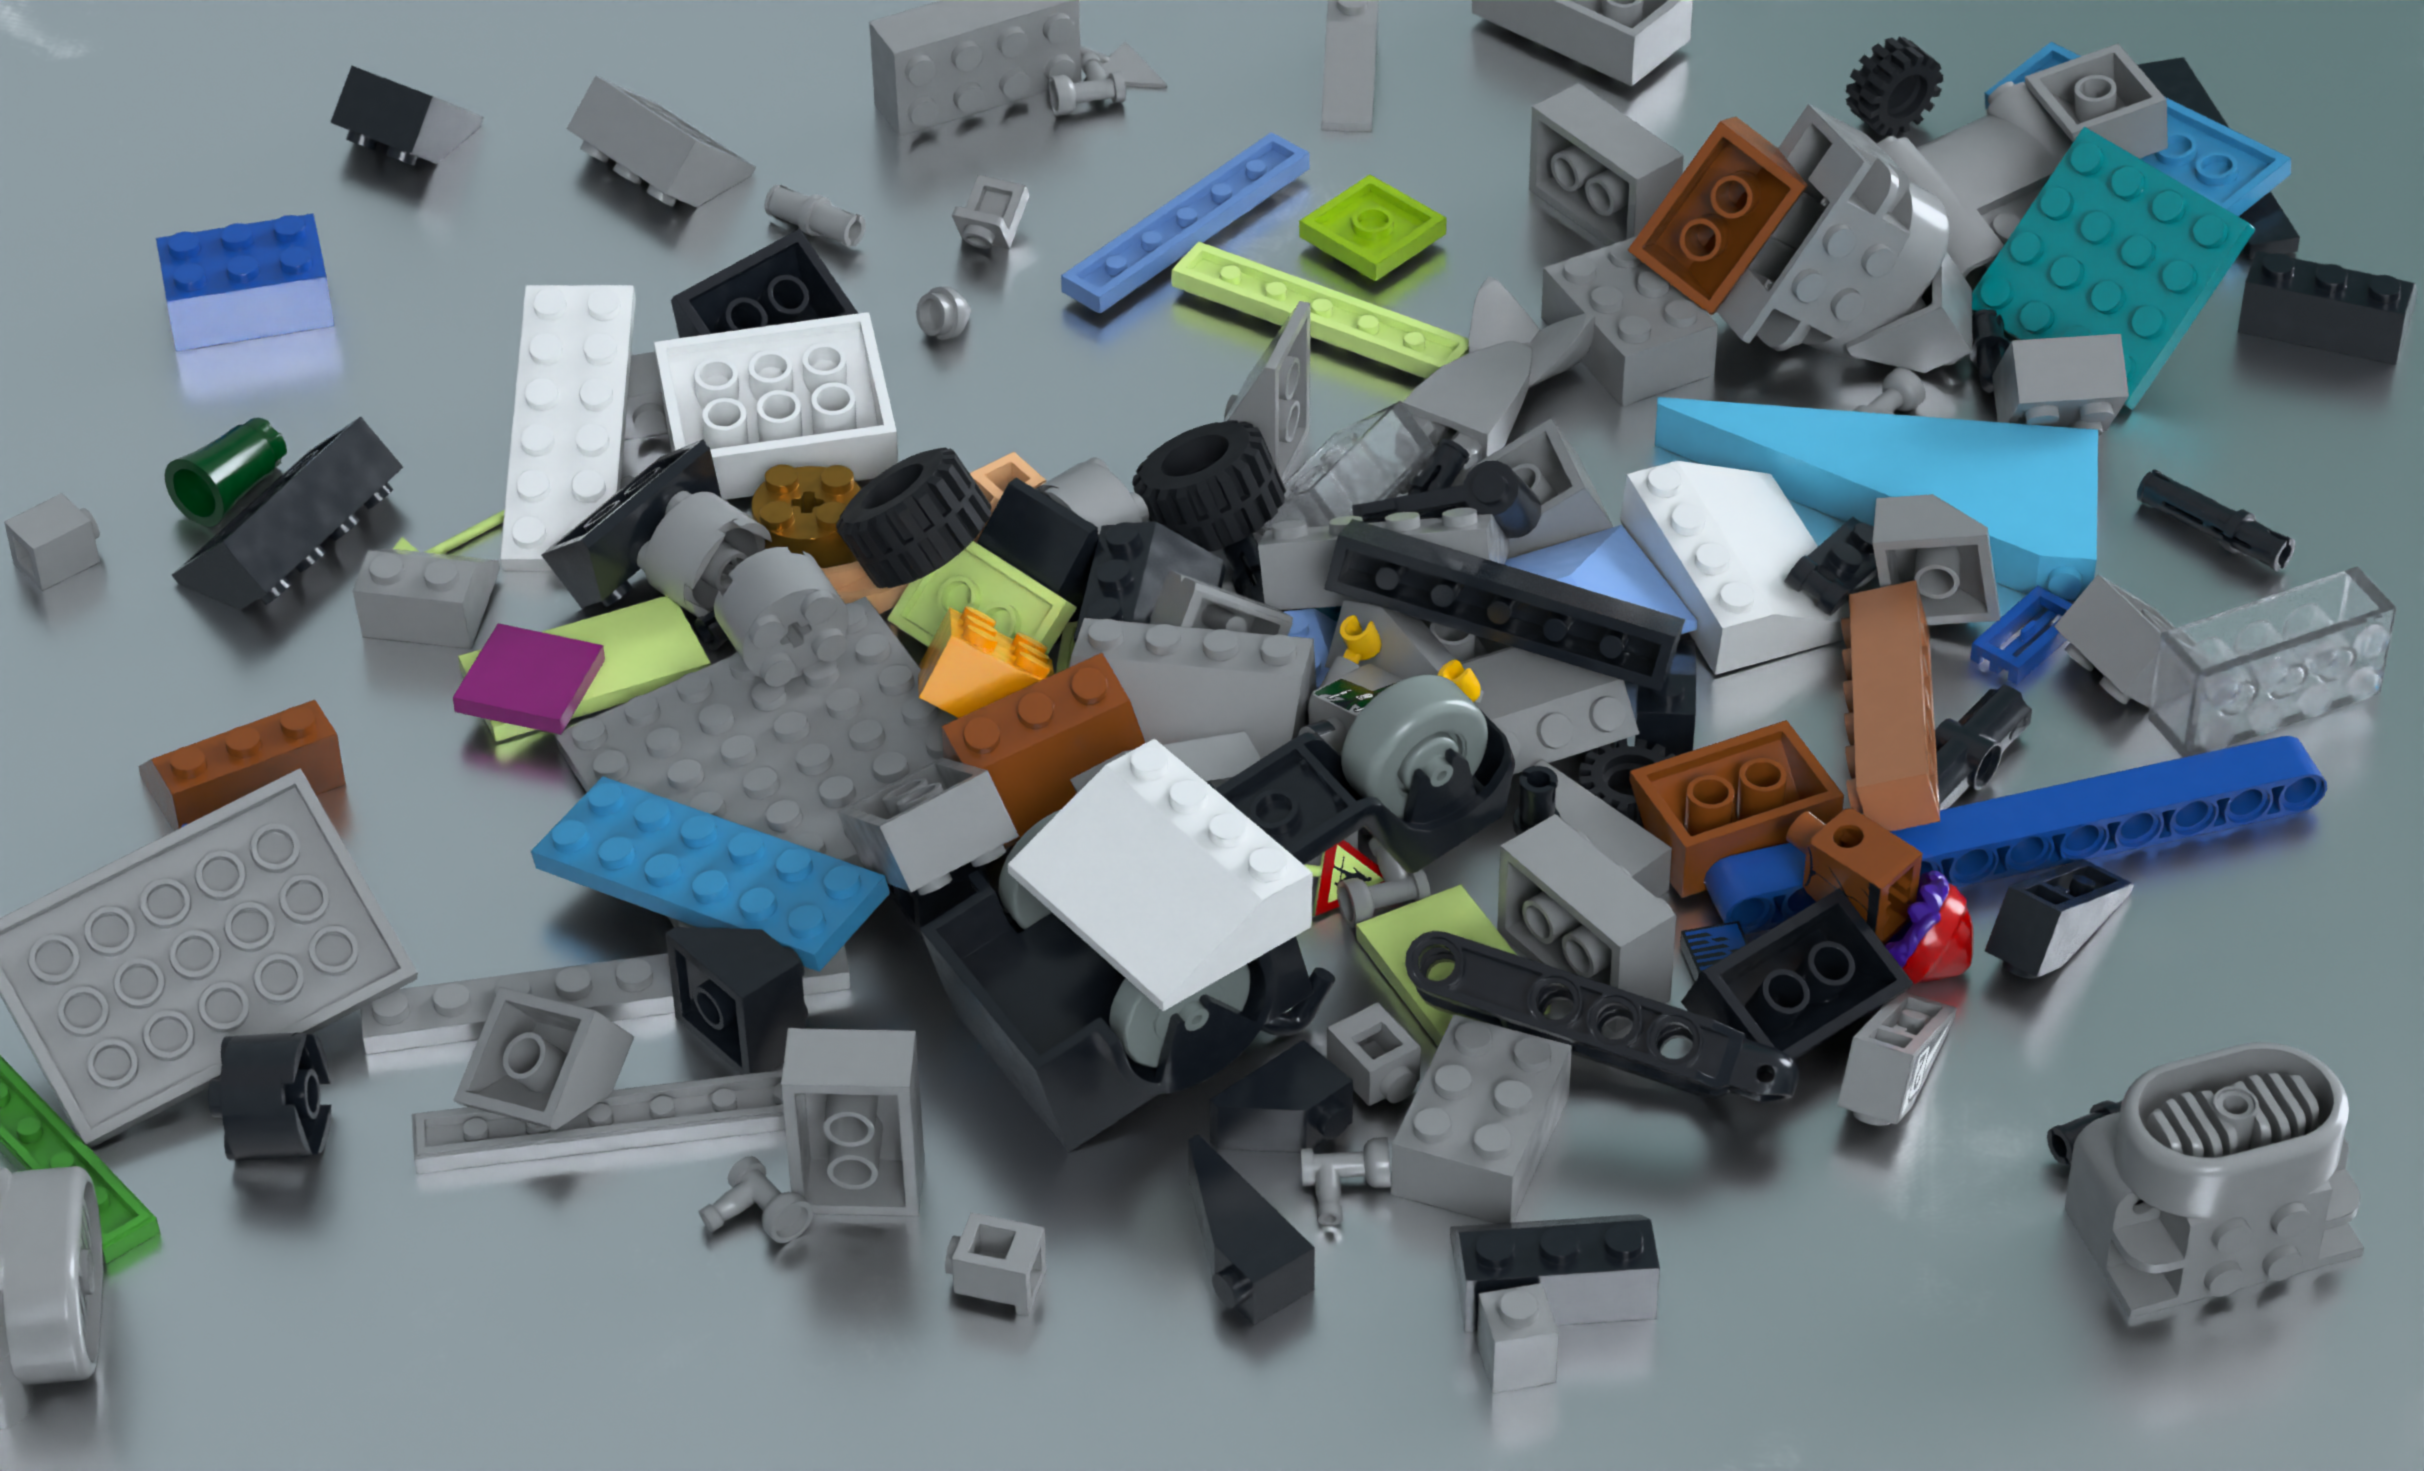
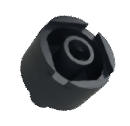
[208,1032,331,1161]

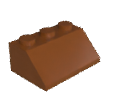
[1627,116,1808,315]
[941,652,1145,849]
[138,699,346,831]
[1629,720,1844,898]

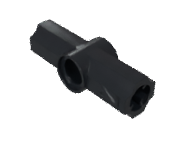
[1935,684,2032,810]

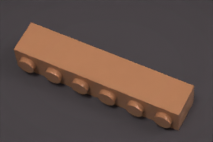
[1841,580,1940,832]

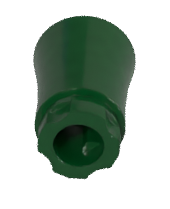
[164,417,287,527]

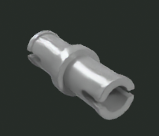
[764,184,866,247]

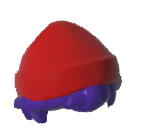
[1884,871,1974,985]

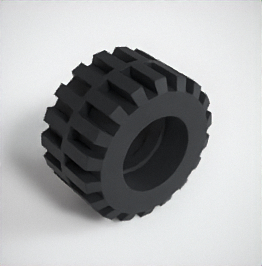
[1132,420,1286,552]
[836,447,992,588]

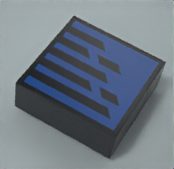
[1680,921,1748,981]

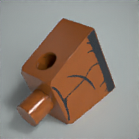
[1786,808,1923,944]

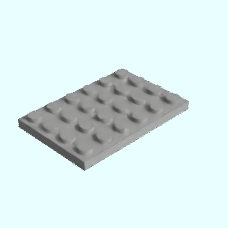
[0,768,418,1149]

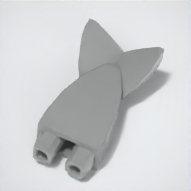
[1395,277,1595,474]

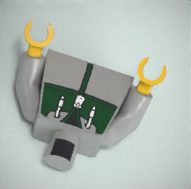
[1298,615,1480,755]

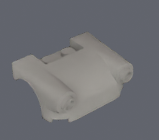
[1877,81,2073,278]

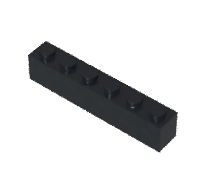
[1324,519,1685,691]

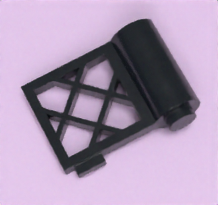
[1352,461,1541,538]

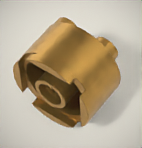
[752,465,861,568]

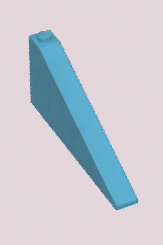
[1655,397,2098,601]

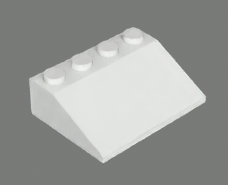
[654,312,898,500]
[1620,461,1850,675]
[1008,739,1313,1011]

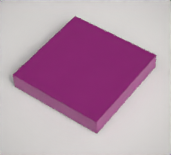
[453,623,605,735]

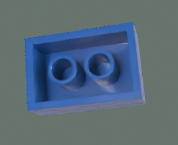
[156,213,334,352]

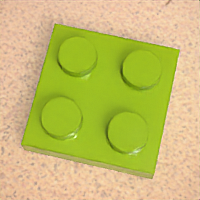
[1299,174,1447,281]

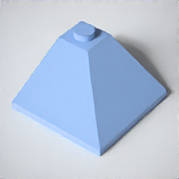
[1504,525,1697,634]

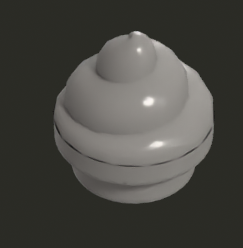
[916,286,971,340]

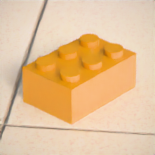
[918,606,1054,718]

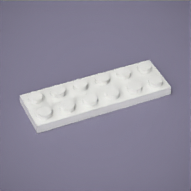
[500,285,636,571]

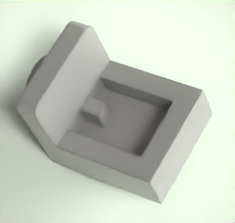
[952,175,1030,249]

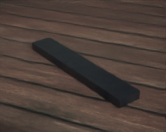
[2137,57,2300,260]

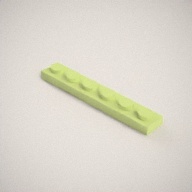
[1172,241,1469,379]

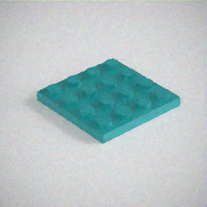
[1972,126,2256,410]

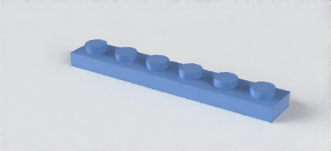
[1061,132,1310,314]

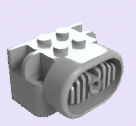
[1716,104,1950,359]
[2064,1042,2364,1318]
[0,1166,103,1430]

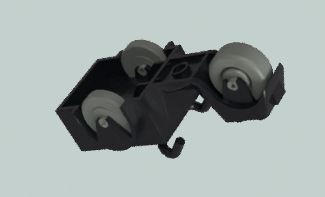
[920,674,1515,1153]

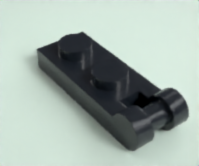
[1784,517,1878,616]

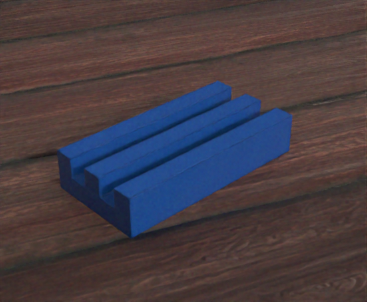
[1970,586,2072,685]

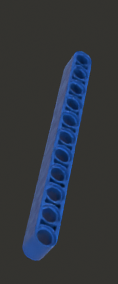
[1704,736,2327,934]

